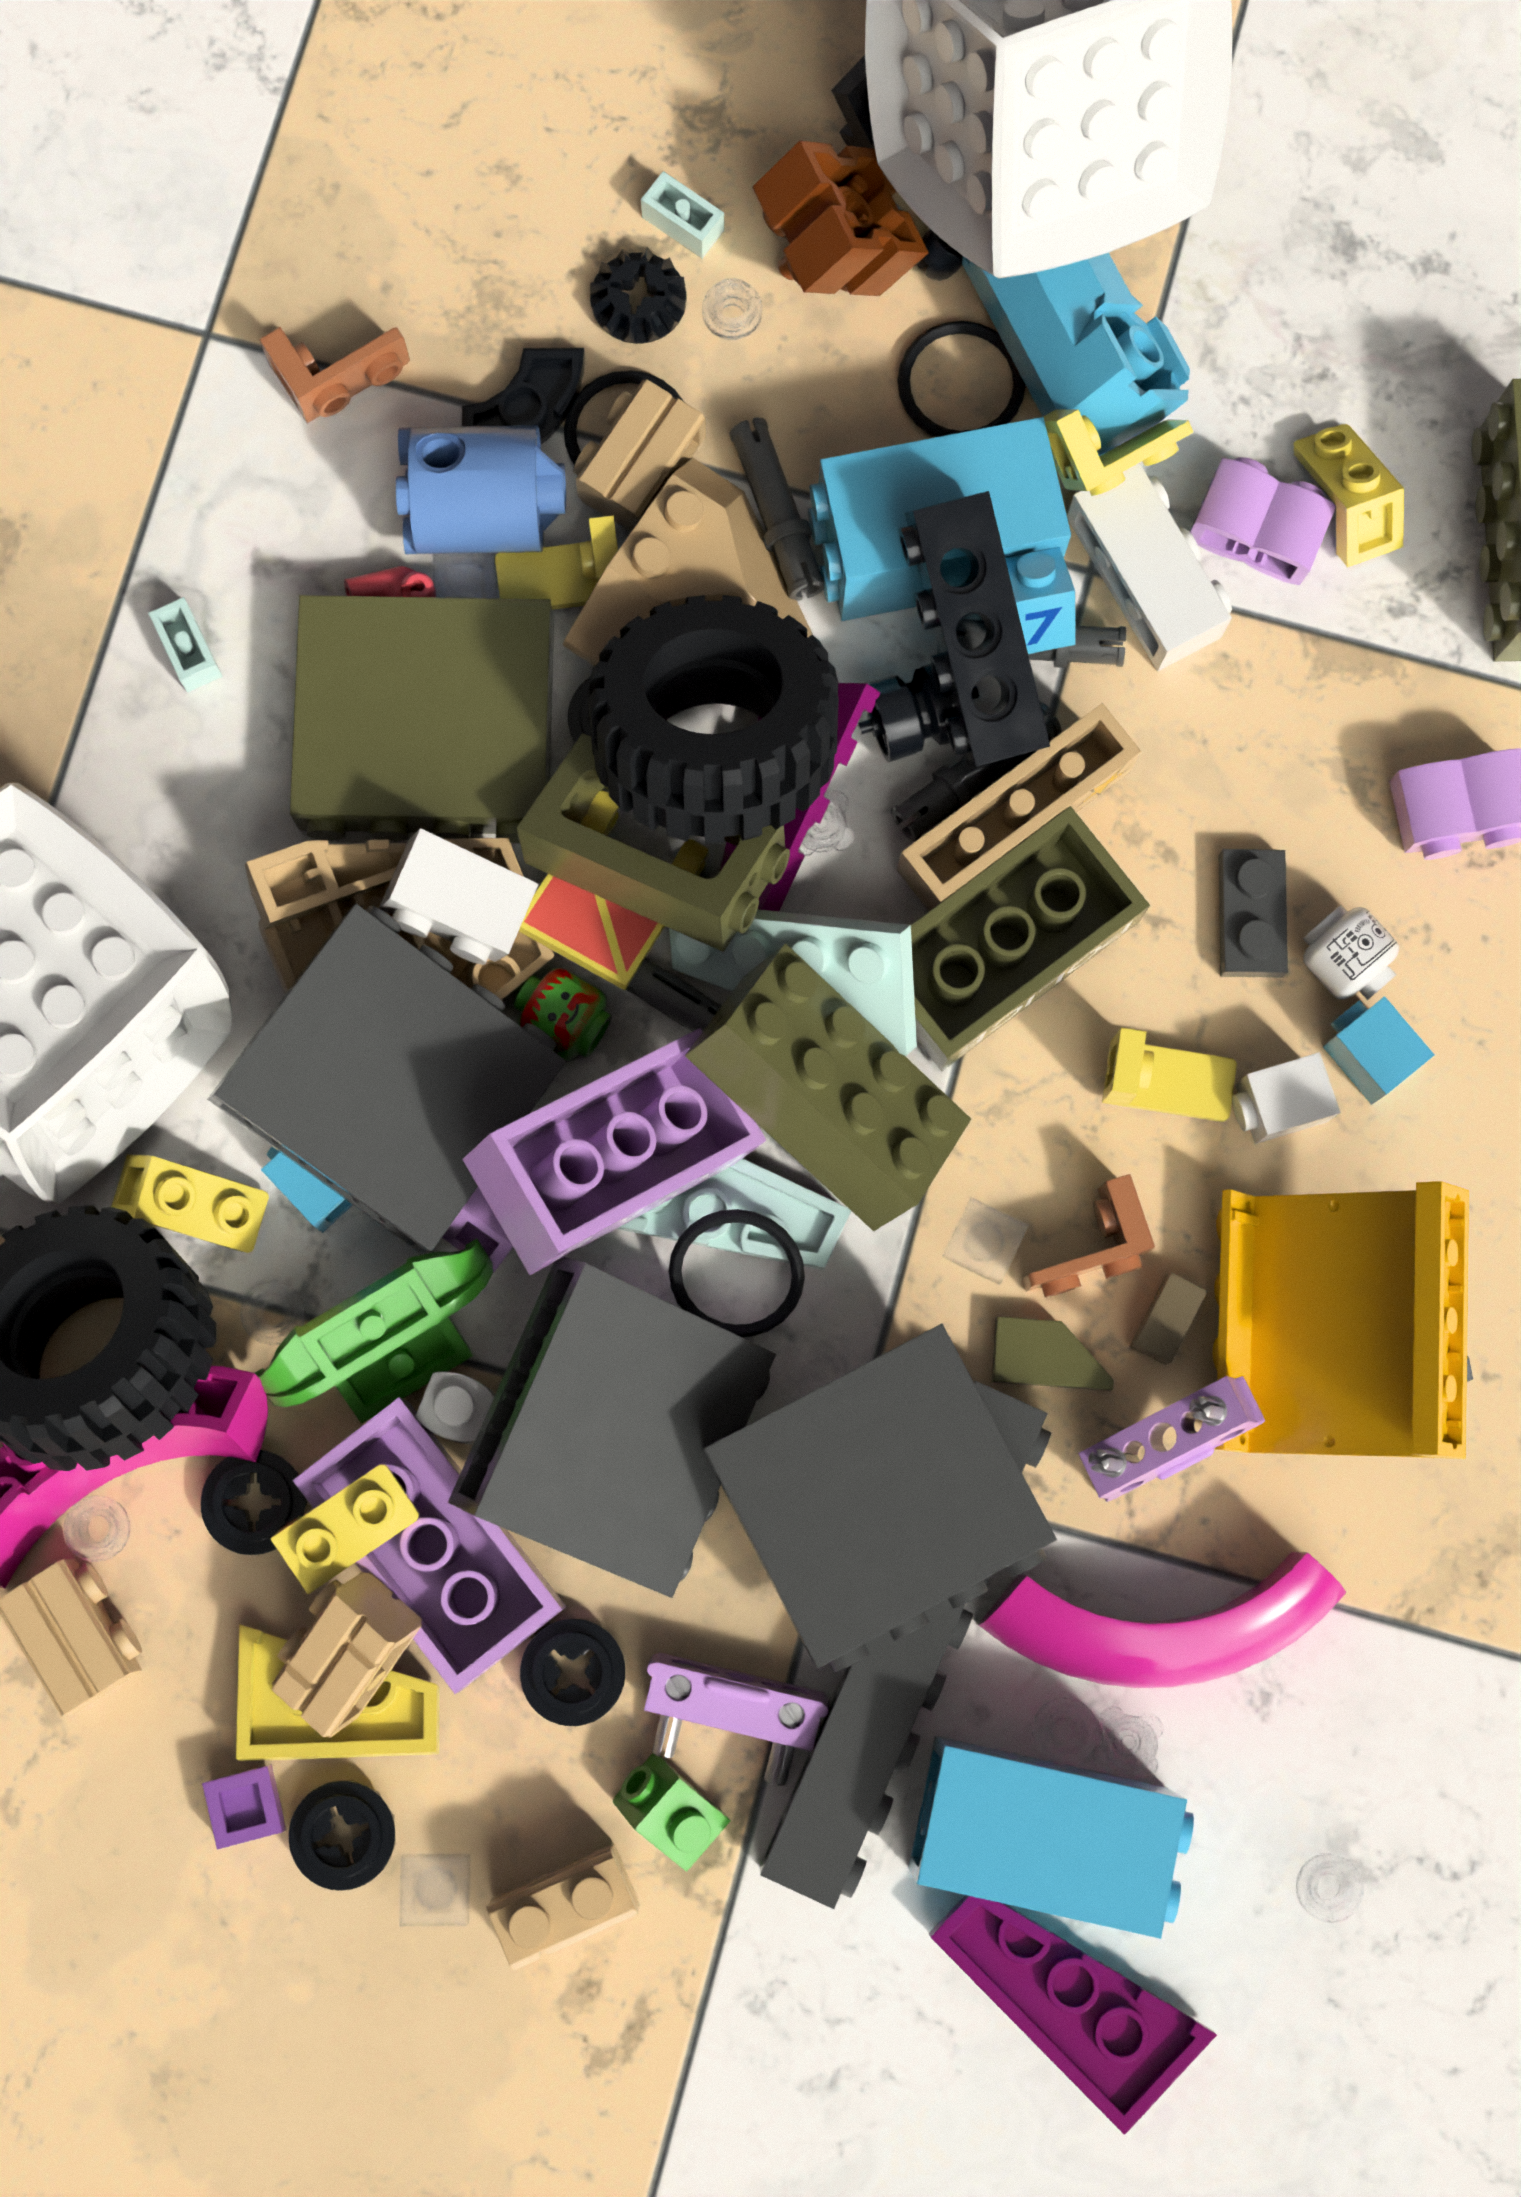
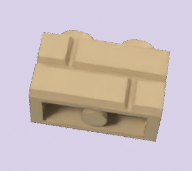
[573,379,706,532]
[0,1558,142,1717]
[271,1572,422,1738]
[486,1843,640,1972]

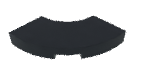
[462,348,585,445]

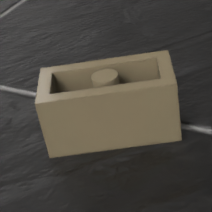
[1130,1272,1207,1365]

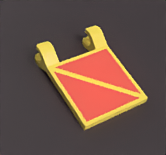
[519,790,708,990]

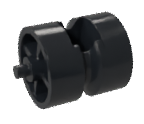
[857,663,980,762]

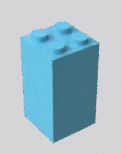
[808,417,1071,621]
[908,1736,1194,1939]

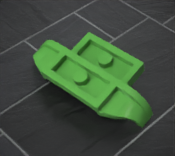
[255,1238,493,1424]

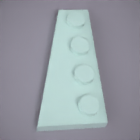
[669,909,917,1056]
[616,1158,851,1270]

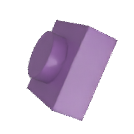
[202,1764,287,1850]

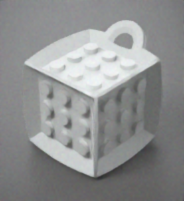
[865,0,1232,279]
[0,783,232,1204]

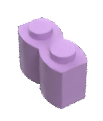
[1190,457,1336,585]
[1389,748,1521,860]

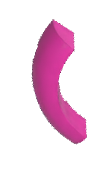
[0,1366,268,1589]
[978,1552,1346,1688]

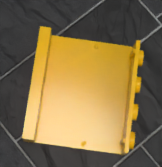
[1212,1181,1469,1459]

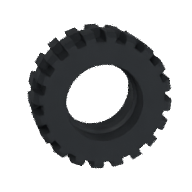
[588,595,839,844]
[0,1205,216,1471]

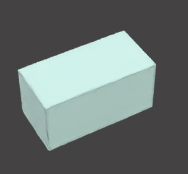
[641,171,724,259]
[148,597,223,692]

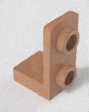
[259,327,410,424]
[1022,1174,1155,1298]

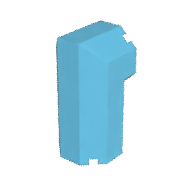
[962,253,1190,456]

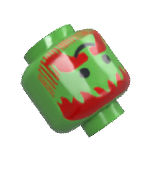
[513,968,612,1061]

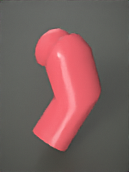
[344,566,436,597]

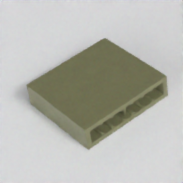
[290,595,554,843]

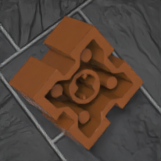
[752,140,929,296]

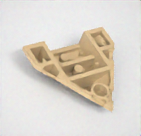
[563,458,813,666]

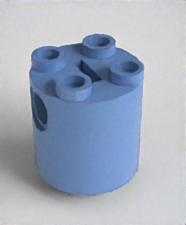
[396,425,566,555]

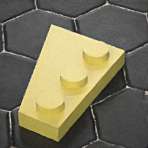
[236,1624,439,1761]

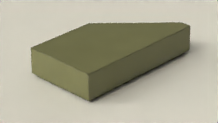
[992,1317,1114,1391]

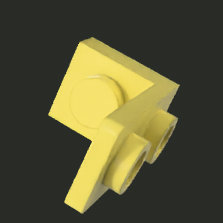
[1043,409,1193,496]
[1293,424,1404,567]
[495,515,618,610]
[1102,1027,1237,1122]
[111,1154,269,1253]
[270,1463,419,1594]

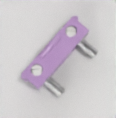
[1078,1376,1266,1502]
[644,1652,829,1786]

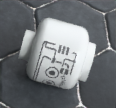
[1303,905,1399,1000]

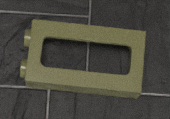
[517,733,790,952]

